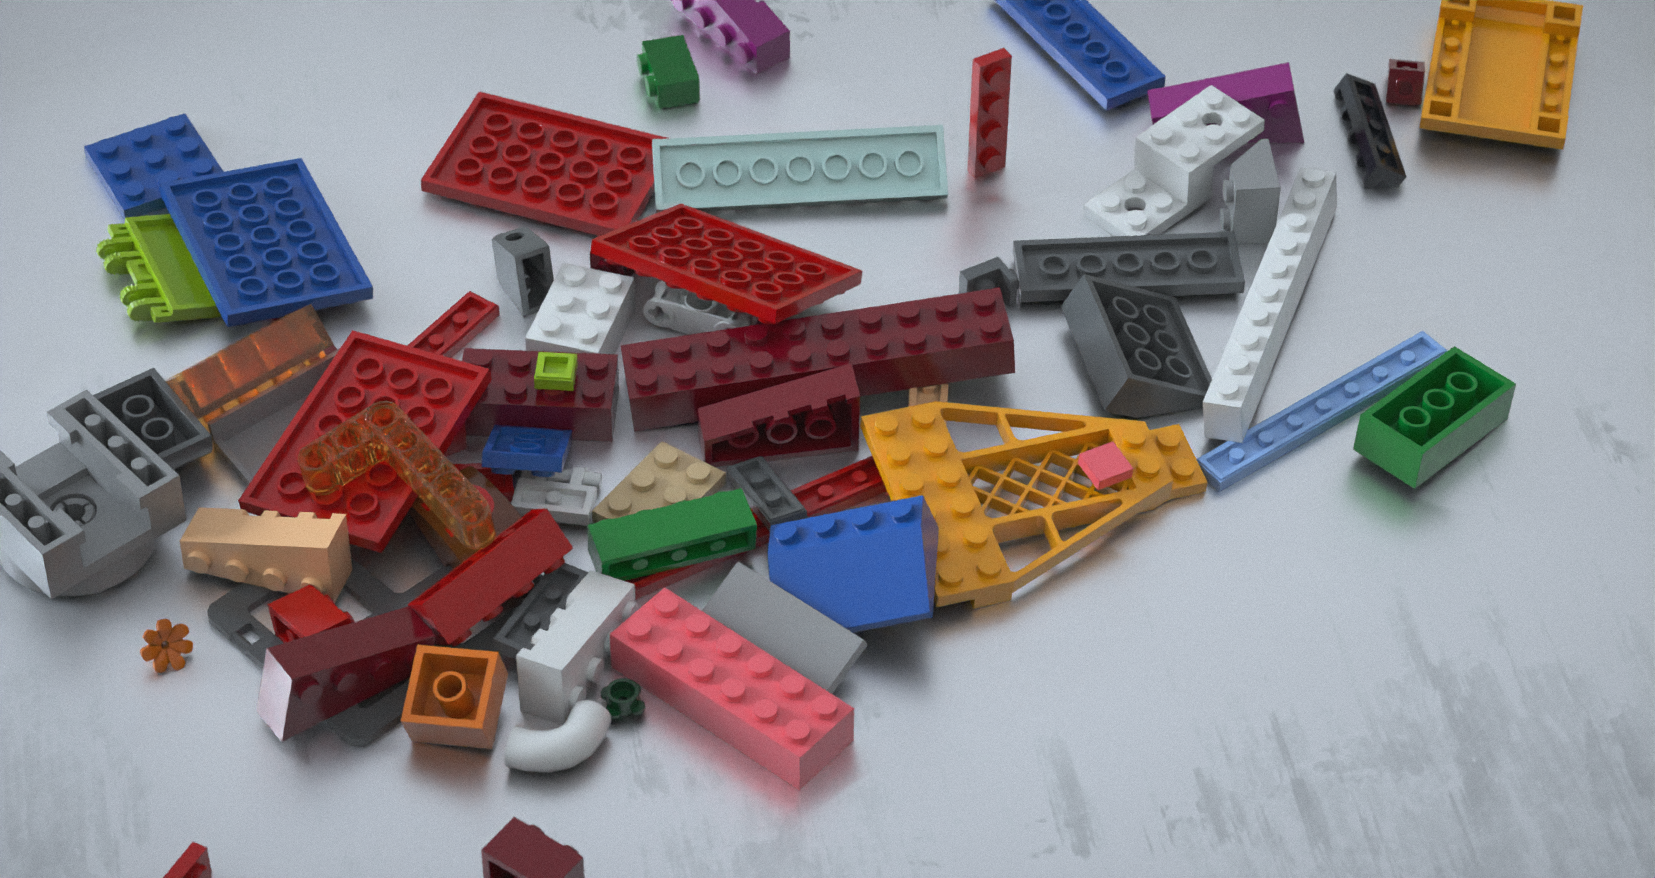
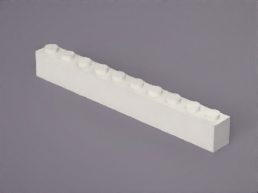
[1203,167,1337,443]

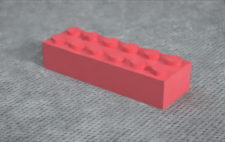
[610,587,854,790]

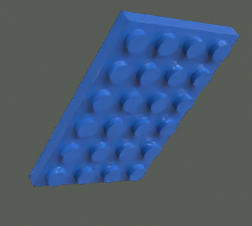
[160,158,373,327]

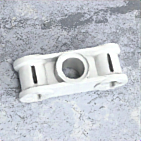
[643,280,758,335]

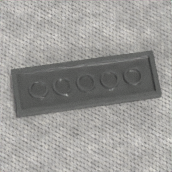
[1013,232,1245,302]

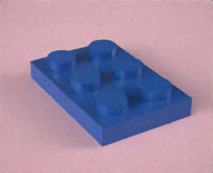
[482,425,572,477]

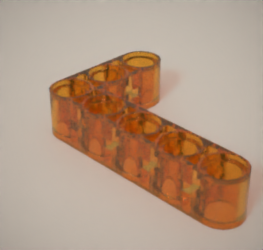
[297,401,496,550]

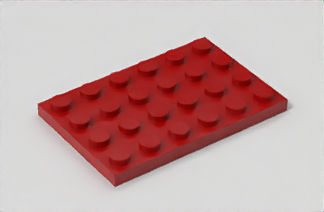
[420,91,669,236]
[591,203,863,325]
[238,330,492,553]

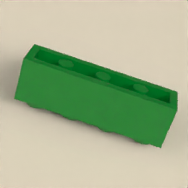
[588,488,757,581]

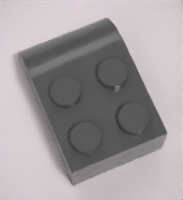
[93,368,213,470]

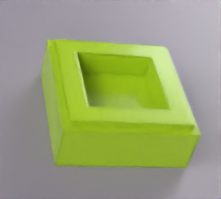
[534,352,578,391]

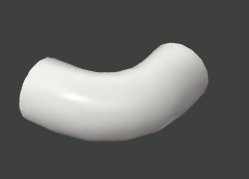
[504,700,612,773]

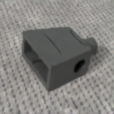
[492,227,554,317]

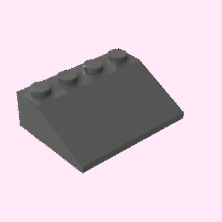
[1061,274,1212,418]

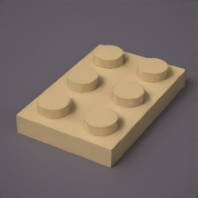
[592,441,726,523]

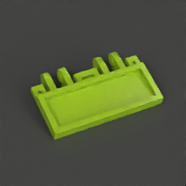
[96,214,222,323]

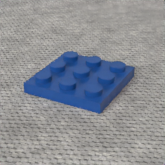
[84,113,224,220]

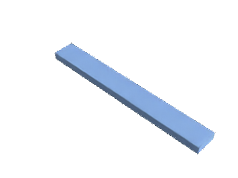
[1197,331,1448,492]

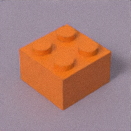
[401,645,508,749]

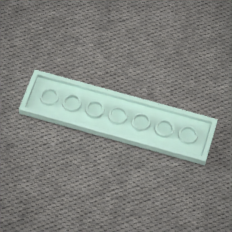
[652,125,948,213]

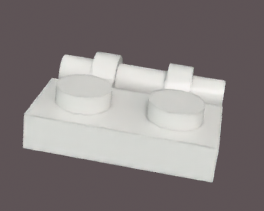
[511,466,602,526]

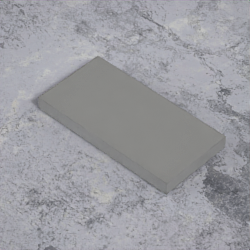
[702,562,867,694]

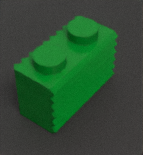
[637,34,700,110]

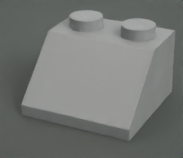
[1220,139,1281,244]

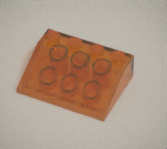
[165,304,334,423]

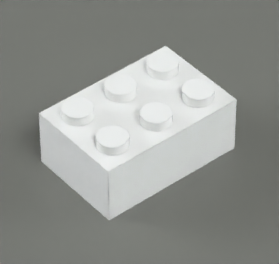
[525,263,636,354]

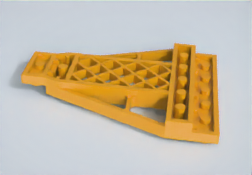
[860,401,1208,609]

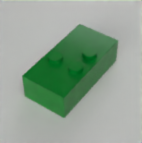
[1353,346,1516,489]

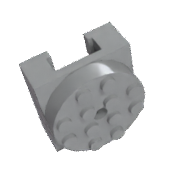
[0,390,186,599]

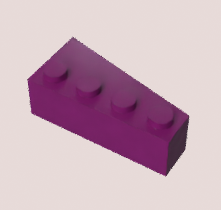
[671,0,790,74]
[1148,62,1305,144]

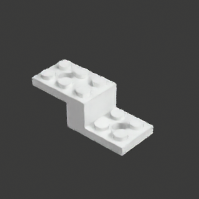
[1083,85,1264,236]

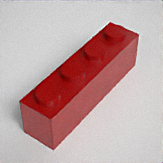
[408,508,573,647]

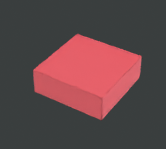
[1078,441,1134,490]

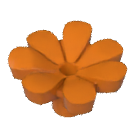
[140,619,193,673]

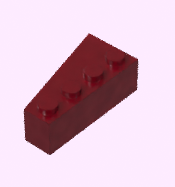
[257,606,436,742]

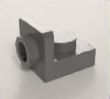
[958,257,1019,307]

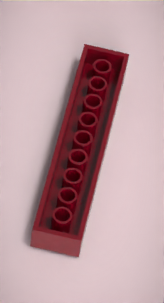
[621,287,1015,432]

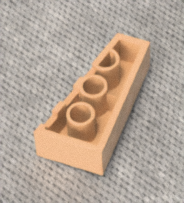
[179,507,352,604]

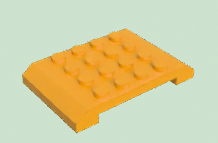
[1419,0,1583,150]

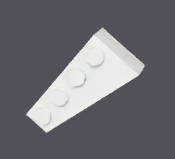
[516,570,639,725]

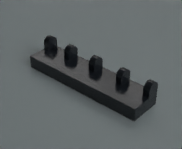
[1333,73,1407,189]

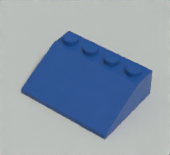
[768,495,939,633]

